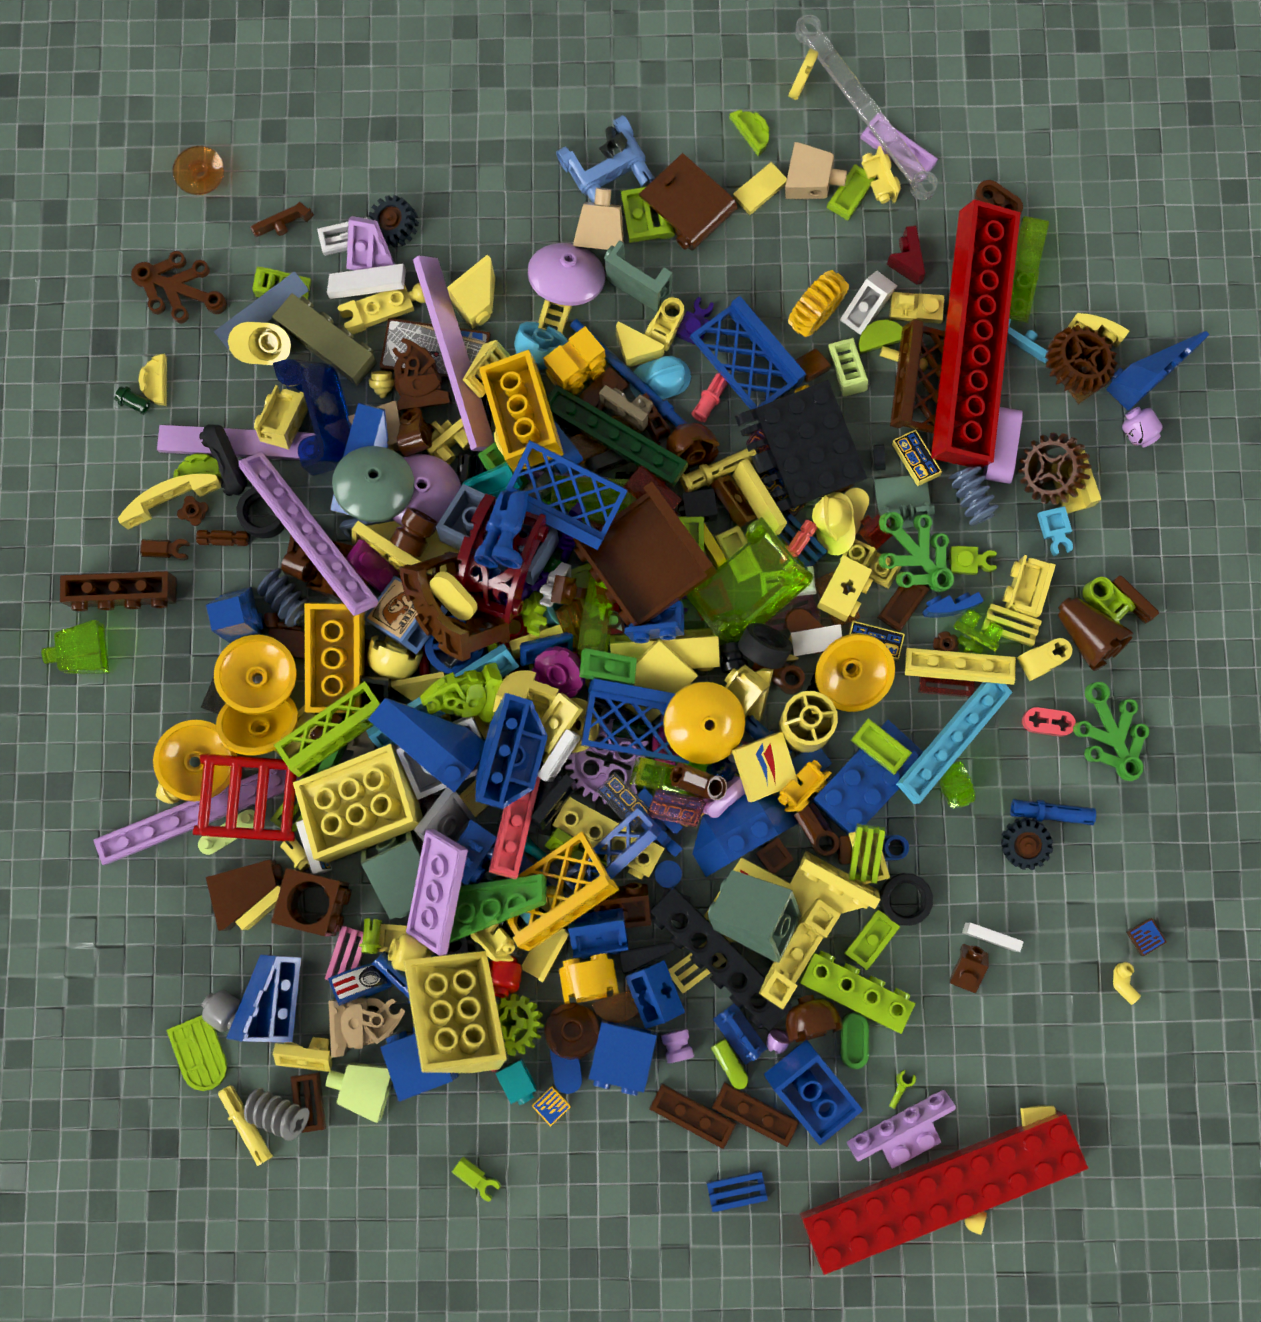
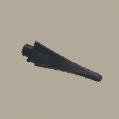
[594,698,659,731]

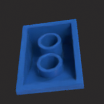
[764,1039,863,1145]

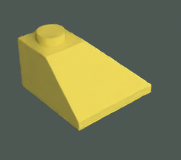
[447,255,496,329]

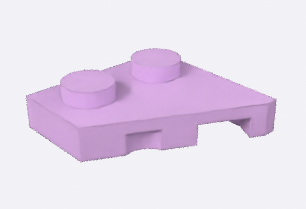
[347,216,395,270]

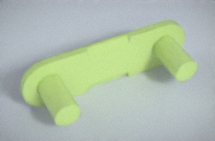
[198,809,255,855]

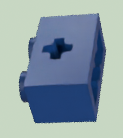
[625,960,685,1029]

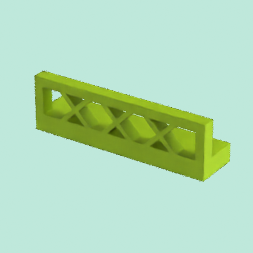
[274,681,380,777]

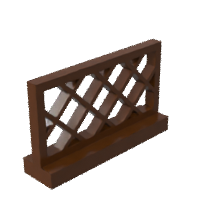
[890,319,945,434]

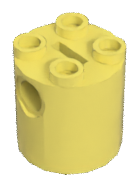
[779,691,838,753]

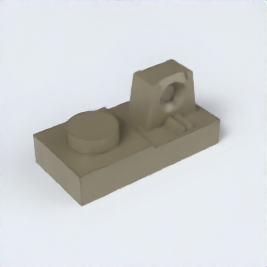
[599,385,653,432]

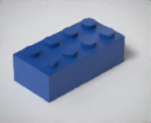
[811,720,923,836]

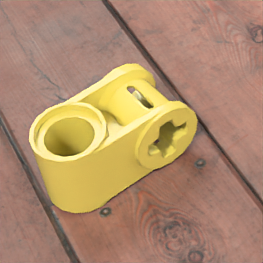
[644,297,684,351]
[1017,638,1072,681]

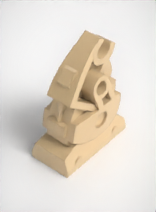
[329,998,406,1058]

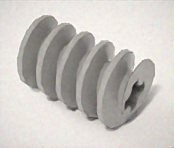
[244,1088,309,1141]

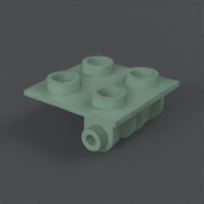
[874,475,935,531]

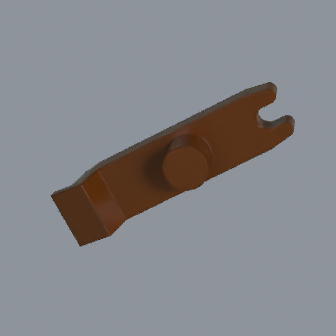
[250,202,314,237]

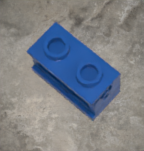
[568,908,628,959]

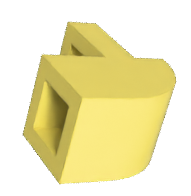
[493,670,559,712]

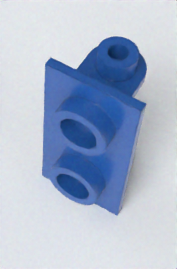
[713,1003,768,1065]

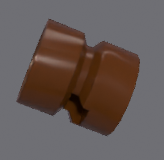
[390,507,438,557]

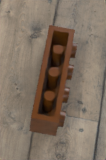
[60,571,177,612]

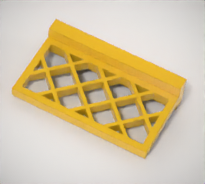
[507,832,619,951]

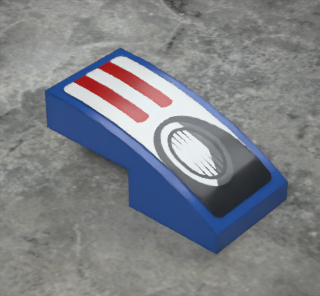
[328,963,392,1006]

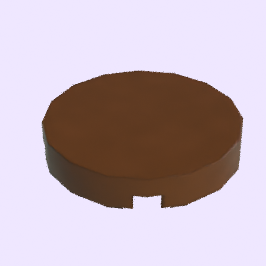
[544,1002,600,1060]

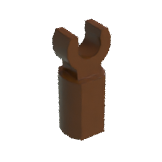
[140,539,190,561]

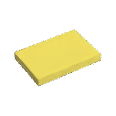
[618,638,698,723]

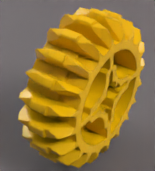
[788,270,849,337]

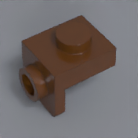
[950,944,989,993]

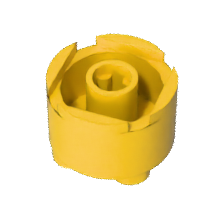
[559,953,619,1004]

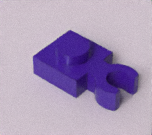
[676,297,714,345]

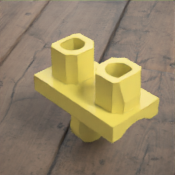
[426,419,470,465]

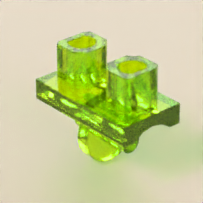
[953,608,1003,654]

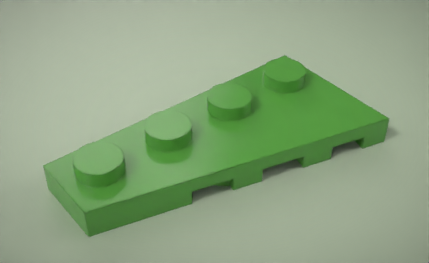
[449,874,546,943]

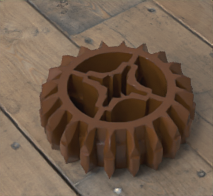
[1045,325,1117,396]
[1018,432,1092,505]

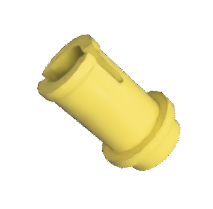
[280,838,310,871]

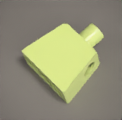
[326,1063,392,1123]

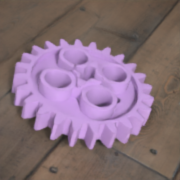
[565,719,652,805]

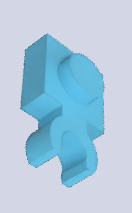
[1037,506,1073,556]

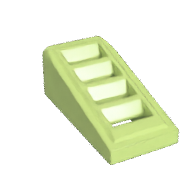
[828,338,868,397]

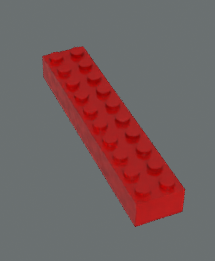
[931,199,1021,468]
[800,1110,1088,1275]

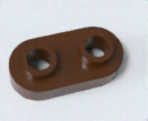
[974,180,1023,215]

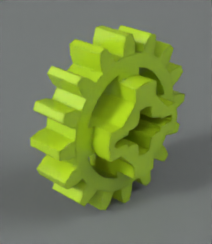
[496,994,544,1057]

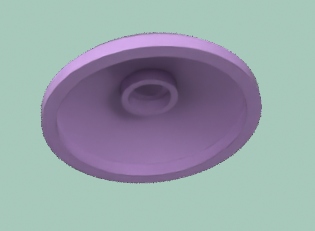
[528,243,605,306]
[392,454,461,526]

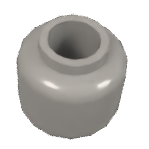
[201,990,241,1032]

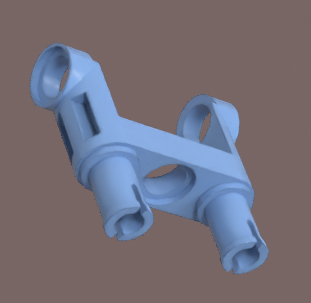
[556,115,655,204]

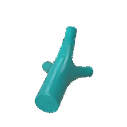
[524,835,547,861]

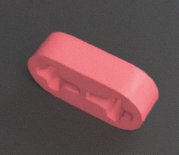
[1022,707,1076,737]

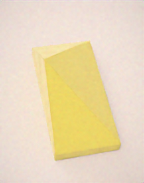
[391,672,446,701]

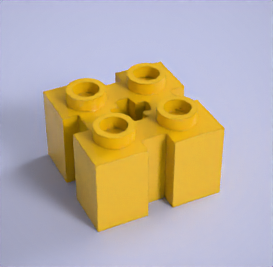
[543,326,606,395]

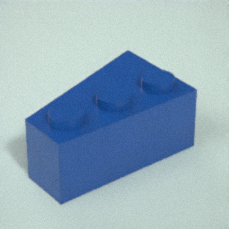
[206,587,265,643]
[226,954,301,1042]

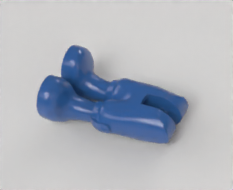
[474,491,528,569]

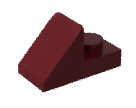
[887,225,925,285]

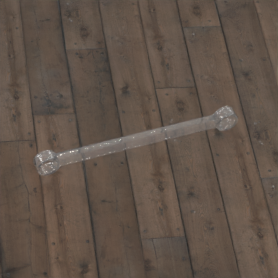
[795,14,938,200]

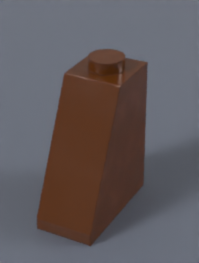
[206,859,284,931]

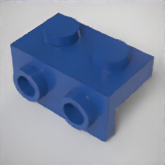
[625,601,684,643]

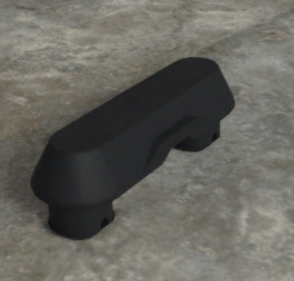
[199,424,247,496]

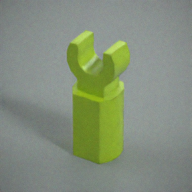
[452,1157,501,1202]

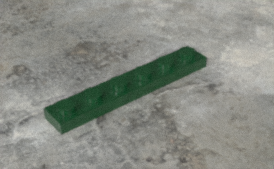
[547,384,688,487]

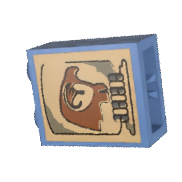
[365,576,448,655]

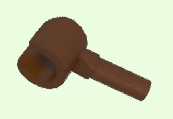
[264,613,301,631]

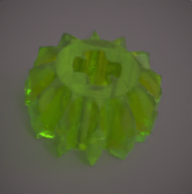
[939,761,976,808]

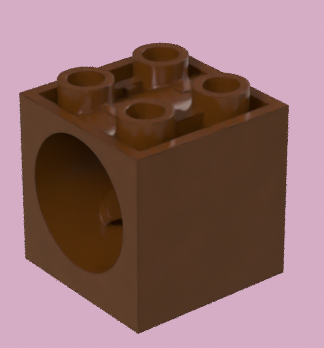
[271,868,352,937]

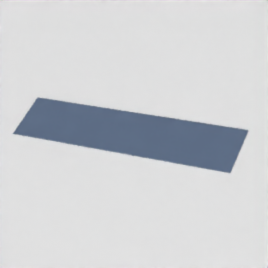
[214,271,309,350]

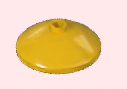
[815,633,895,712]
[214,635,297,714]
[663,682,745,764]
[216,697,299,755]
[153,720,237,802]

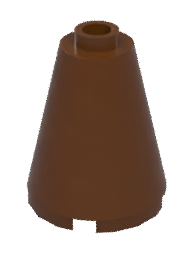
[1058,597,1134,671]

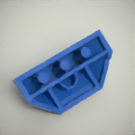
[475,693,548,809]
[692,794,798,877]

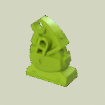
[420,663,503,723]

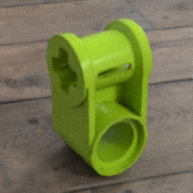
[1082,577,1136,623]

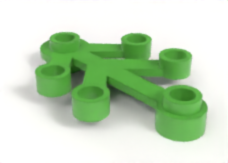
[879,512,954,592]
[1073,682,1149,781]

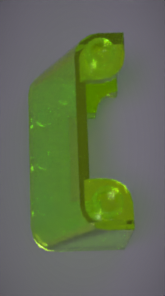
[686,517,814,643]

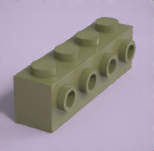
[272,293,377,386]

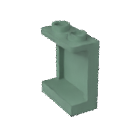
[604,240,673,312]

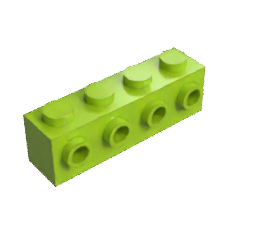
[798,950,916,1034]

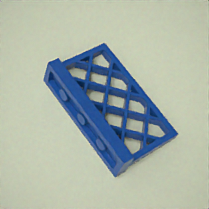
[690,296,806,410]
[504,440,628,550]
[581,678,689,764]

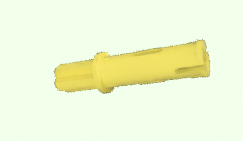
[218,1085,273,1166]

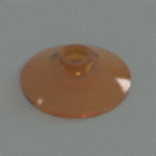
[173,146,224,195]

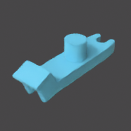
[1007,318,1048,363]

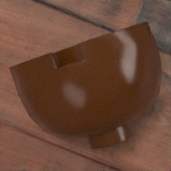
[666,423,720,474]
[785,995,843,1043]

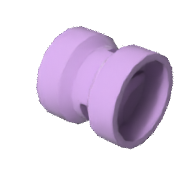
[661,1029,694,1063]

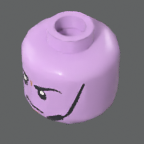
[1122,407,1163,448]

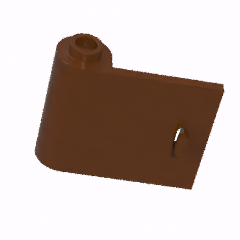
[639,153,738,251]

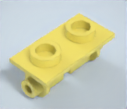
[862,146,901,204]
[470,924,515,962]

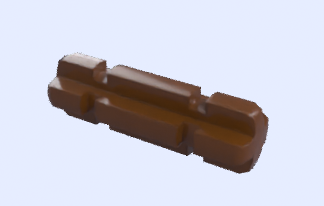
[196,530,249,546]

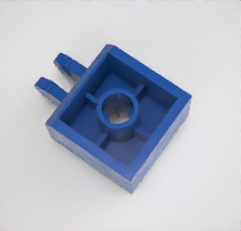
[456,820,497,885]

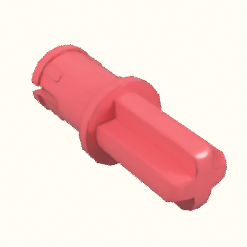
[691,373,728,422]

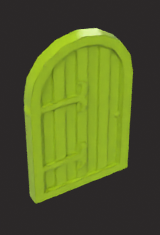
[166,1015,227,1091]

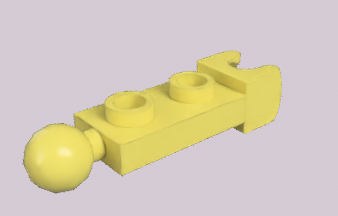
[338,283,426,335]

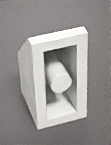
[840,271,898,335]

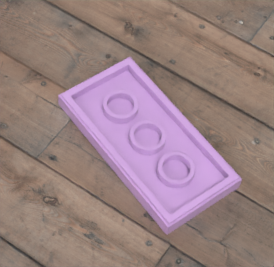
[406,829,468,956]

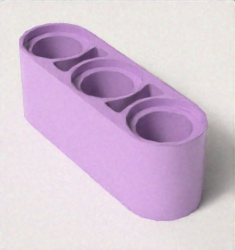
[983,407,1023,484]

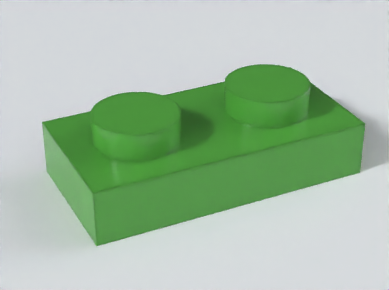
[579,648,637,685]

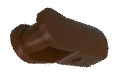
[642,393,671,442]

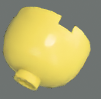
[367,636,423,681]

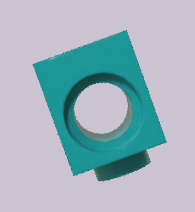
[496,1058,537,1105]

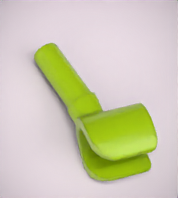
[889,1070,916,1109]

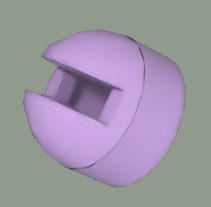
[766,1029,790,1054]

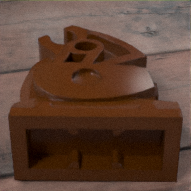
[393,338,452,411]

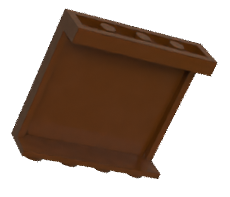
[573,481,717,626]

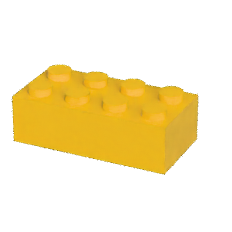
[479,349,564,472]
[305,603,365,713]

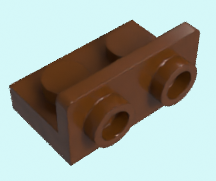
[594,882,652,928]

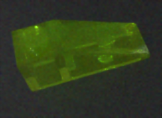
[577,575,614,654]

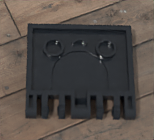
[735,380,867,513]

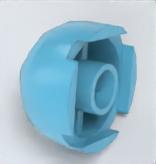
[514,322,568,370]

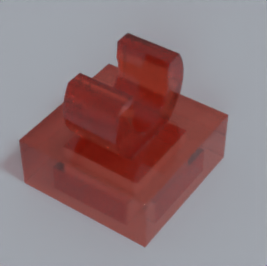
[858,514,893,550]

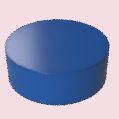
[655,860,682,888]

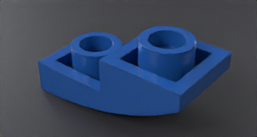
[922,592,984,618]

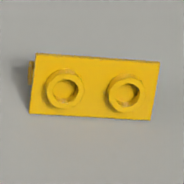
[778,760,832,812]

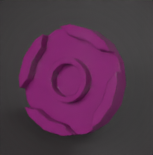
[532,646,585,699]

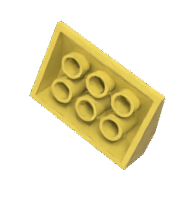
[293,744,423,863]
[404,951,507,1073]

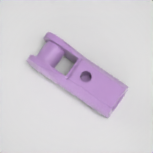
[700,775,745,818]

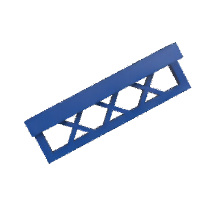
[564,806,662,891]

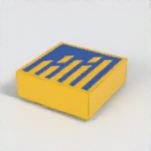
[532,1086,571,1127]

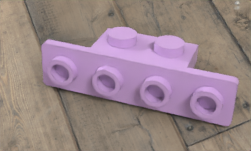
[847,1090,956,1169]

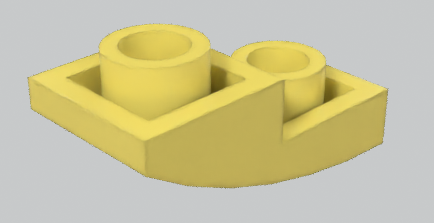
[1068,313,1129,348]
[840,539,902,589]

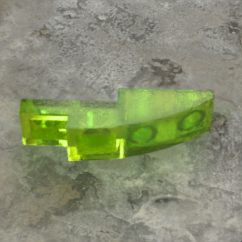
[1009,216,1049,323]

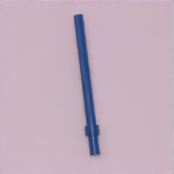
[570,319,687,427]

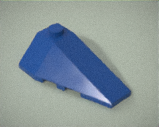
[1106,331,1210,411]
[331,403,389,515]
[368,697,485,793]

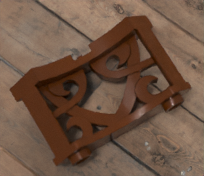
[399,551,510,661]

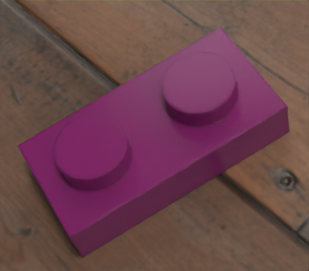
[346,540,400,593]

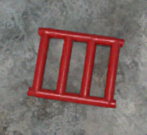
[193,754,297,841]

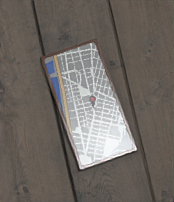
[379,318,491,382]

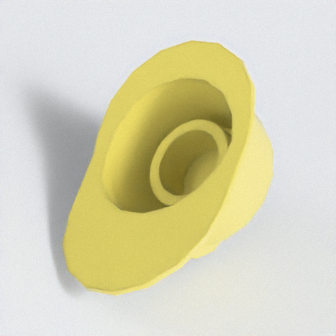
[228,322,291,365]
[812,492,856,555]

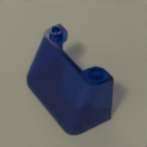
[273,359,352,476]

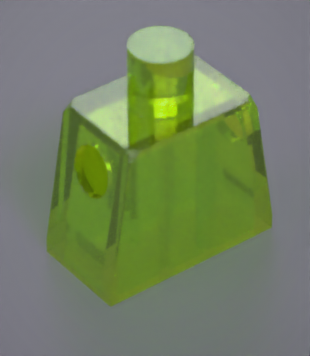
[41,620,110,674]

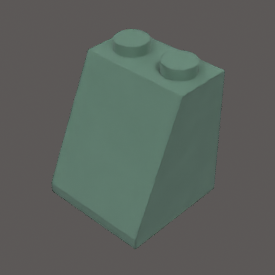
[360,830,422,920]
[708,870,802,963]

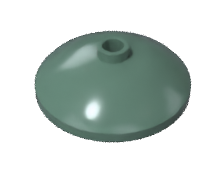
[332,446,414,522]

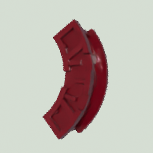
[453,494,549,624]

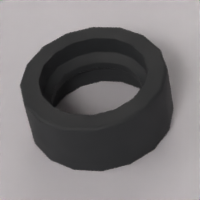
[236,487,285,539]
[738,623,793,669]
[879,873,933,926]

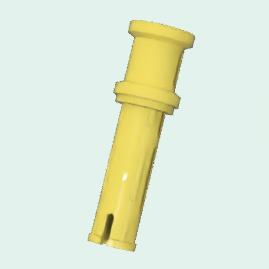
[680,448,757,493]

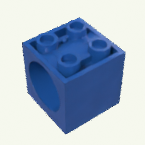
[589,1019,657,1096]
[380,1028,459,1102]

